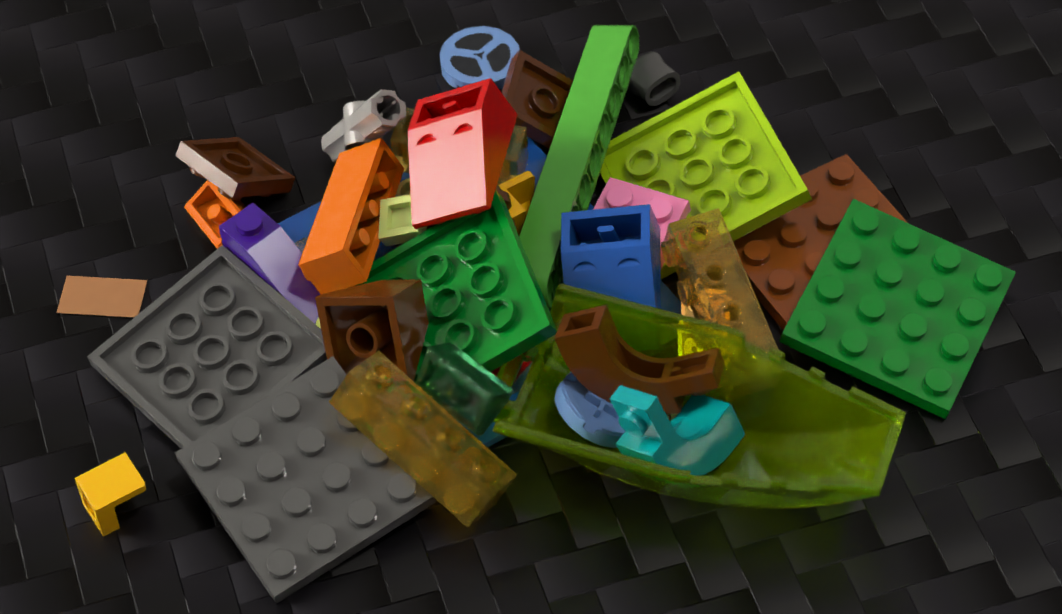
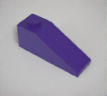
[219,203,320,324]

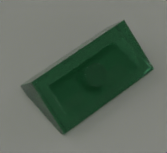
[414,343,514,436]

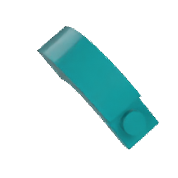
[609,385,745,479]

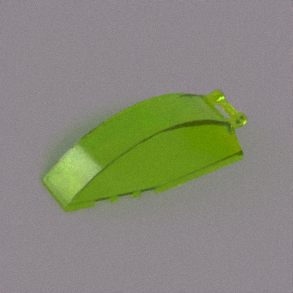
[476,284,906,509]

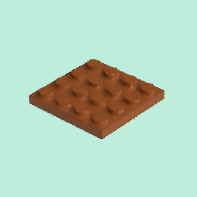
[717,154,908,330]

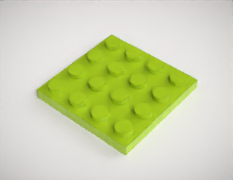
[600,72,812,279]

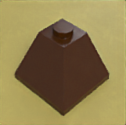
[315,279,429,385]

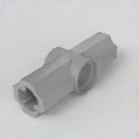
[322,89,406,162]

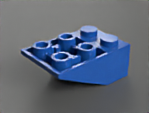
[561,204,661,352]

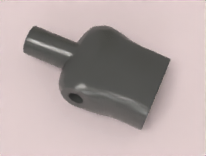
[627,51,681,106]

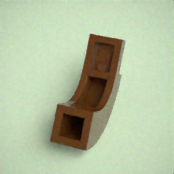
[554,305,725,415]

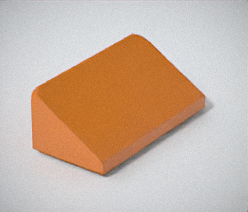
[184,180,246,249]

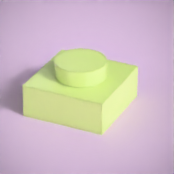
[378,194,427,246]

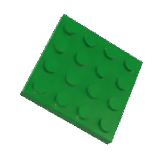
[356,191,557,423]
[779,199,1016,419]

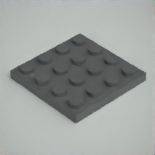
[87,245,327,448]
[175,356,436,604]

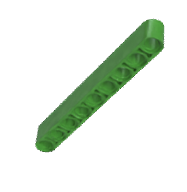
[519,25,639,309]

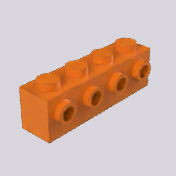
[298,137,404,294]

